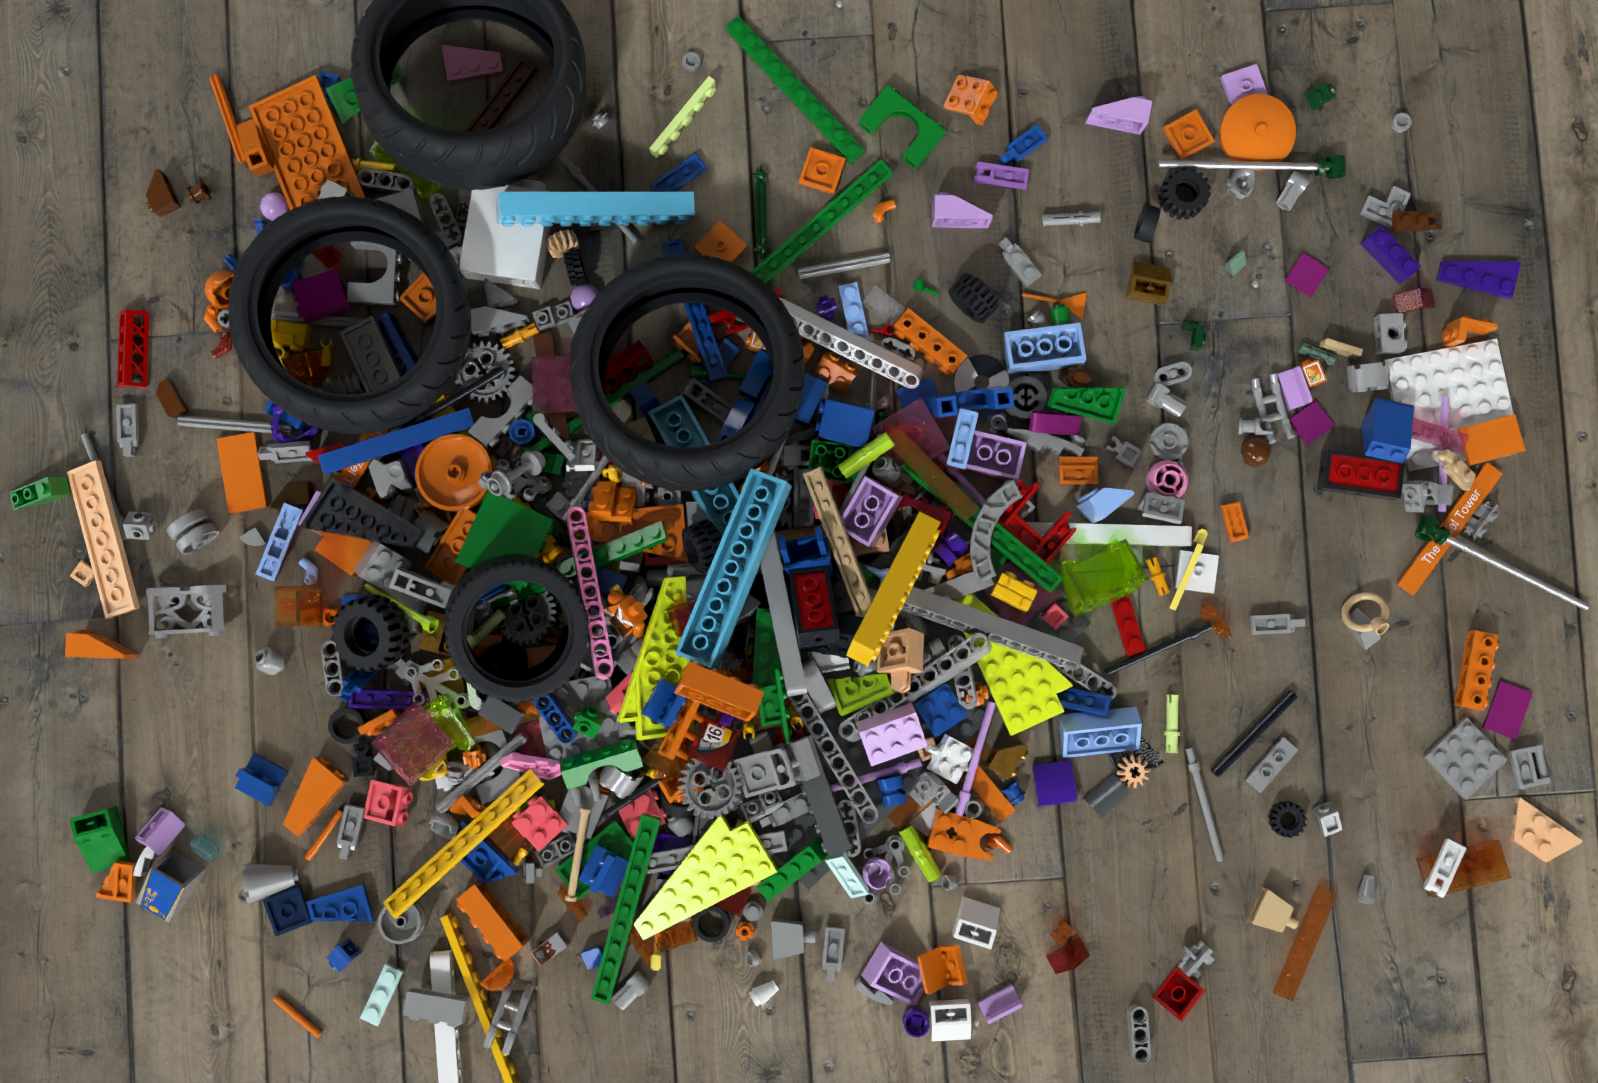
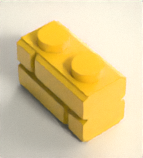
[271,319,312,352]
[990,571,1038,612]

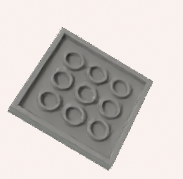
[537,673,624,760]

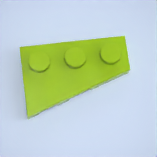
[827,673,895,716]

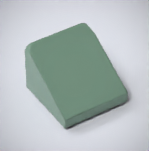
[1224,250,1247,276]

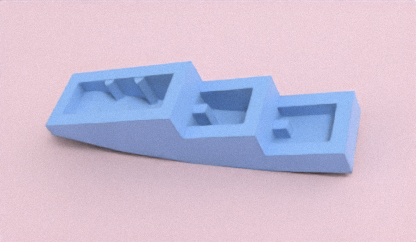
[255,503,303,581]

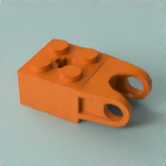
[926,807,1001,860]

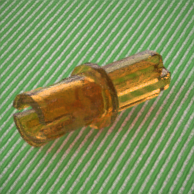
[557,886,589,922]
[628,928,653,966]

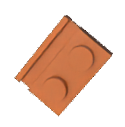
[1059,456,1098,485]

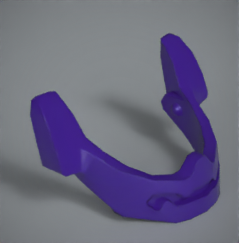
[271,405,319,443]

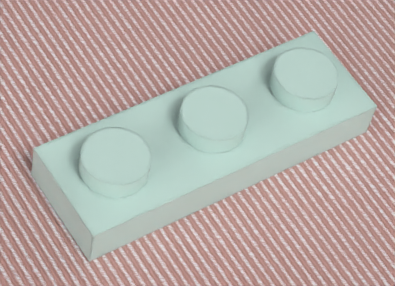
[825,852,869,898]
[360,963,404,1027]

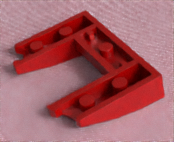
[997,479,1077,564]

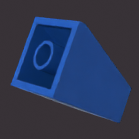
[814,397,874,448]
[1361,397,1414,464]

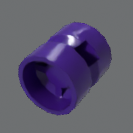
[932,530,969,567]
[903,1006,930,1037]

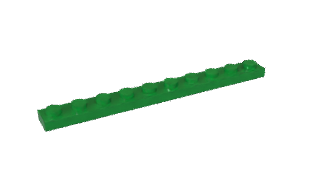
[724,15,865,166]
[751,159,894,284]
[519,350,685,457]
[901,453,1063,594]
[491,521,669,611]
[591,813,662,1005]

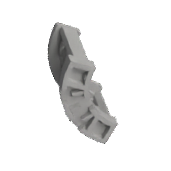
[146,585,227,639]

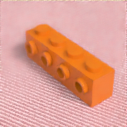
[893,308,968,376]
[1454,630,1499,711]

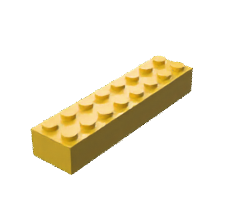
[846,512,941,666]

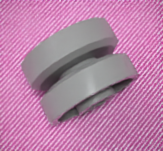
[166,508,219,555]
[378,901,427,944]

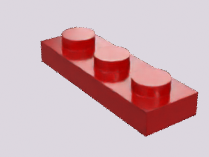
[1109,595,1146,656]

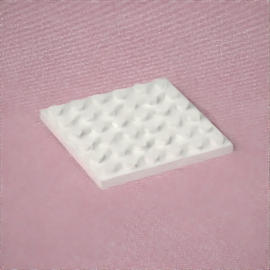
[1383,339,1513,472]

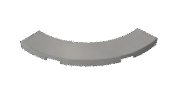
[970,479,1023,584]

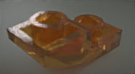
[1200,603,1232,638]
[653,921,698,953]

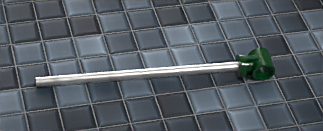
[1158,155,1346,179]
[1414,516,1590,610]

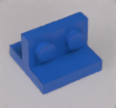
[641,679,687,729]
[235,753,289,806]
[578,844,629,898]

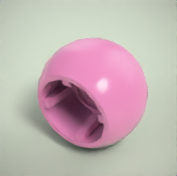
[1146,460,1189,498]

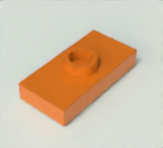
[1220,501,1250,543]

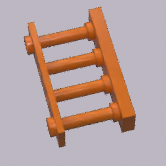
[658,698,726,763]

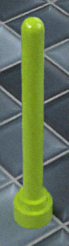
[364,582,439,633]

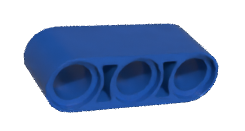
[534,693,578,743]

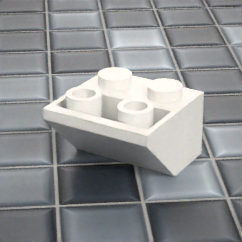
[951,896,1000,949]
[929,999,971,1041]

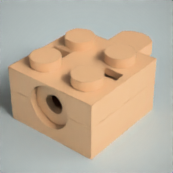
[877,628,924,693]

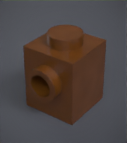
[1062,365,1092,387]

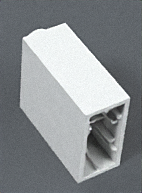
[459,180,551,289]

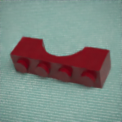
[885,484,953,535]

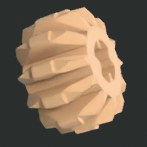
[546,229,580,258]
[1116,755,1150,788]

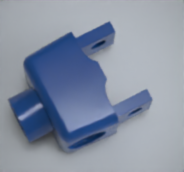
[778,526,833,581]

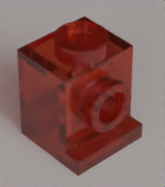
[312,245,343,270]

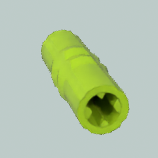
[838,432,895,478]
[899,823,942,882]

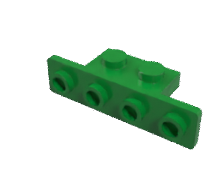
[758,664,792,745]

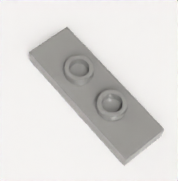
[1244,737,1298,793]

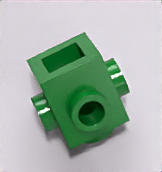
[572,704,606,739]

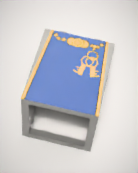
[136,850,205,923]

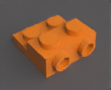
[589,481,637,522]

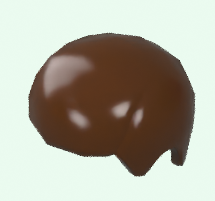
[1241,436,1271,467]

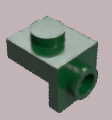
[1304,82,1337,111]
[1181,321,1206,351]

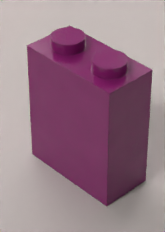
[291,268,351,323]

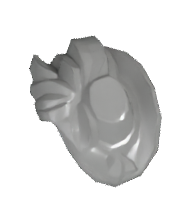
[1226,169,1255,199]

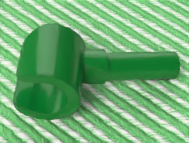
[913,279,939,296]

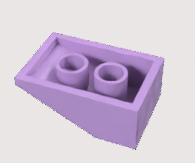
[1085,96,1152,135]
[932,192,993,228]
[861,942,924,1006]

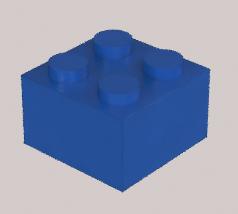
[913,682,968,738]

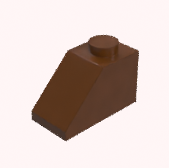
[146,169,181,217]

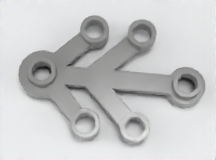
[478,459,552,501]
[403,659,470,714]
[856,835,910,905]

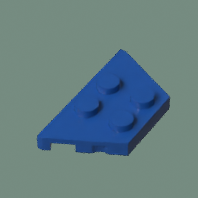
[460,818,520,884]

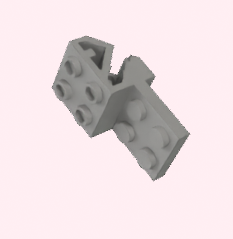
[733,735,824,798]

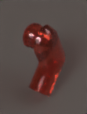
[211,331,233,359]

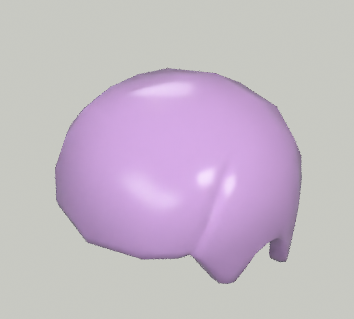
[260,192,290,221]
[570,284,600,312]
[862,857,891,890]

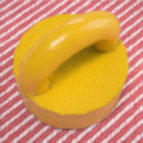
[602,464,622,483]

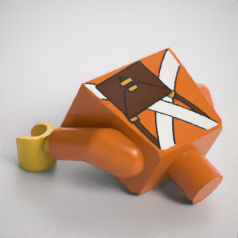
[603,584,648,639]

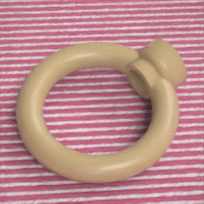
[1341,592,1390,635]

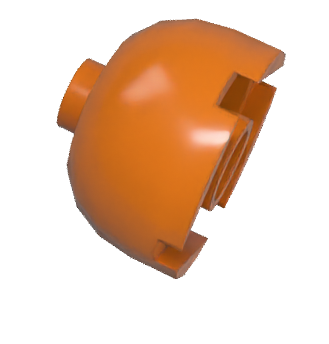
[204,270,235,310]

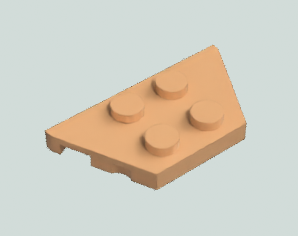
[1511,797,1582,862]

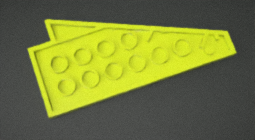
[617,576,695,740]
[953,593,1073,736]
[634,813,778,940]

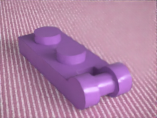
[974,162,1029,190]

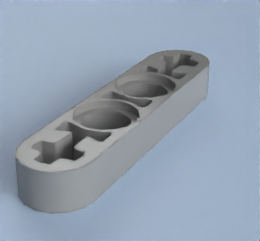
[948,634,978,709]
[1053,664,1117,699]

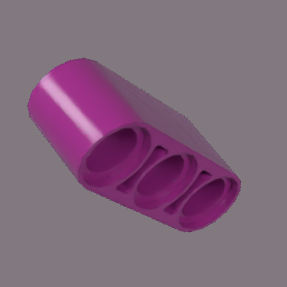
[1028,411,1082,435]

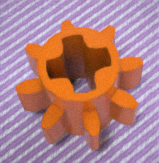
[964,682,989,706]
[462,745,487,769]

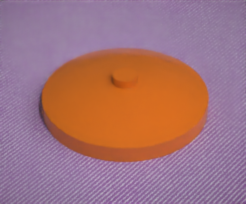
[1219,94,1296,171]
[415,434,494,512]

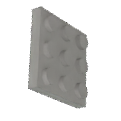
[1423,717,1507,800]

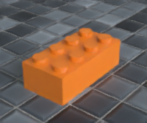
[674,661,764,722]
[456,880,529,962]

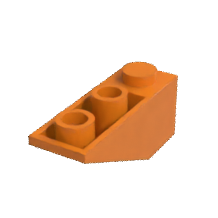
[236,119,274,177]

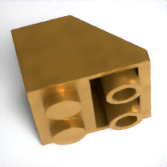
[1126,261,1171,306]
[418,610,450,656]
[984,742,1029,780]

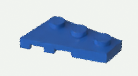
[307,884,375,922]

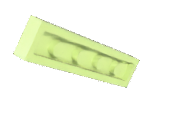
[649,76,716,158]

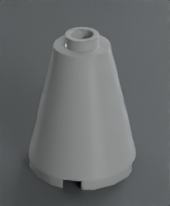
[242,863,299,903]

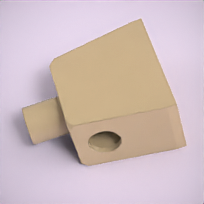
[1247,887,1299,932]

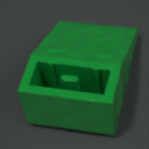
[808,440,861,486]
[69,806,130,873]

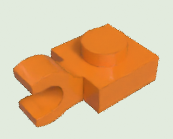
[945,553,973,581]

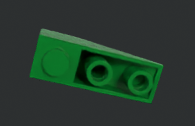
[10,476,71,510]

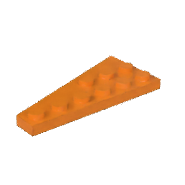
[571,504,689,562]

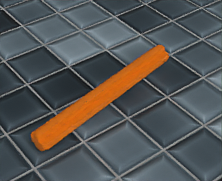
[209,74,247,164]

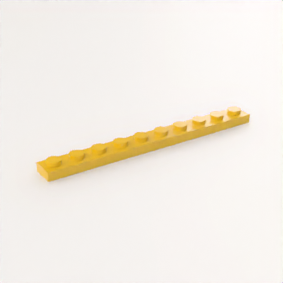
[383,768,544,919]
[440,912,521,1083]

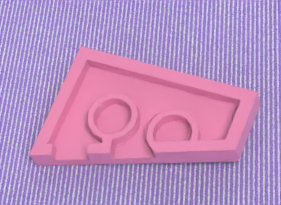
[441,44,504,83]
[501,752,562,780]

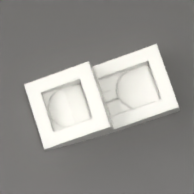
[133,846,160,877]

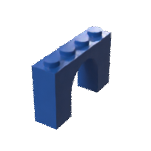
[738,349,828,428]
[926,386,1014,418]

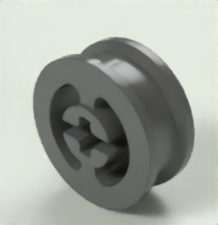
[1005,376,1047,420]

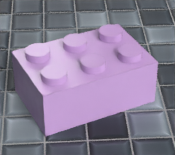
[961,430,1027,482]
[841,476,903,547]
[856,702,927,766]

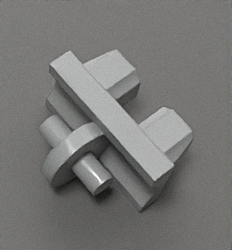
[917,551,946,585]
[1177,940,1215,979]

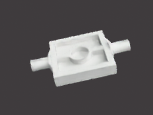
[925,734,974,784]

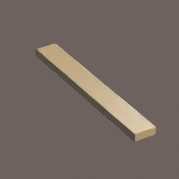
[803,466,873,618]

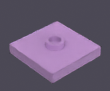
[1220,64,1268,106]

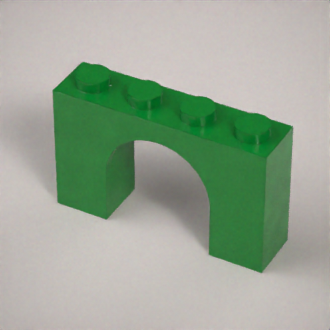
[858,85,946,172]

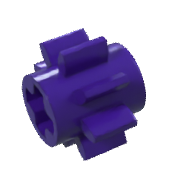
[815,295,838,320]

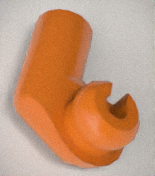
[984,835,1013,854]

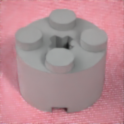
[1347,362,1389,393]
[599,765,645,799]

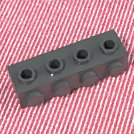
[800,772,853,857]

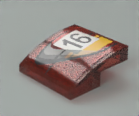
[687,716,740,772]

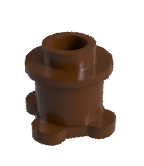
[186,178,212,204]

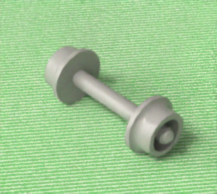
[487,450,546,496]

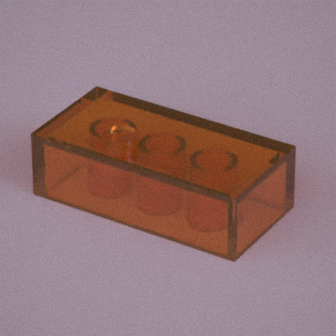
[275,586,322,628]
[1416,839,1511,897]

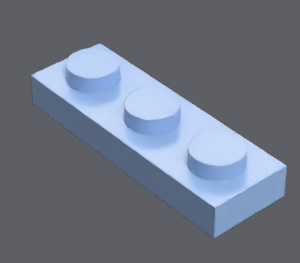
[838,282,869,339]
[946,408,979,470]

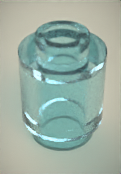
[190,834,220,862]

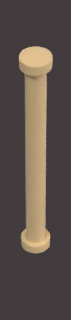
[565,807,591,902]

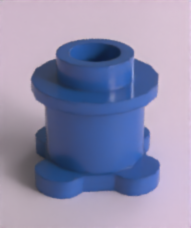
[1000,780,1026,804]

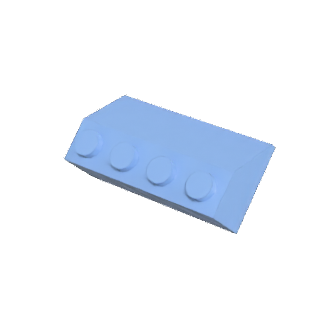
[1004,323,1087,375]
[1076,488,1135,524]
[1059,707,1142,758]

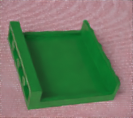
[455,490,555,591]

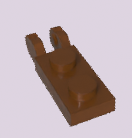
[1392,211,1442,232]

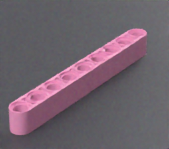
[567,507,614,680]

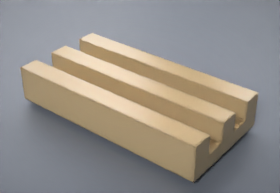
[1319,338,1363,359]

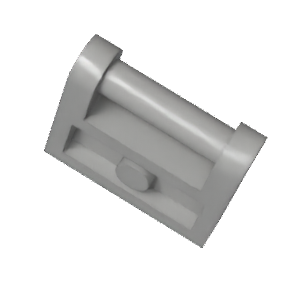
[1508,744,1552,789]

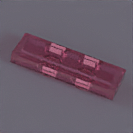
[1412,418,1469,454]

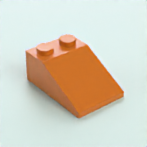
[65,630,139,659]

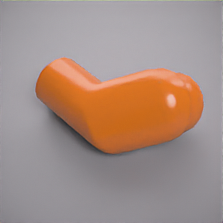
[872,199,896,223]
[204,304,223,334]

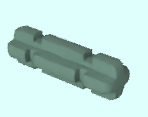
[1298,343,1337,366]

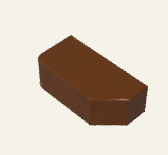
[156,378,188,418]

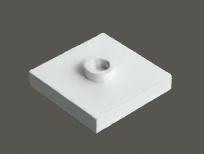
[1175,550,1219,594]

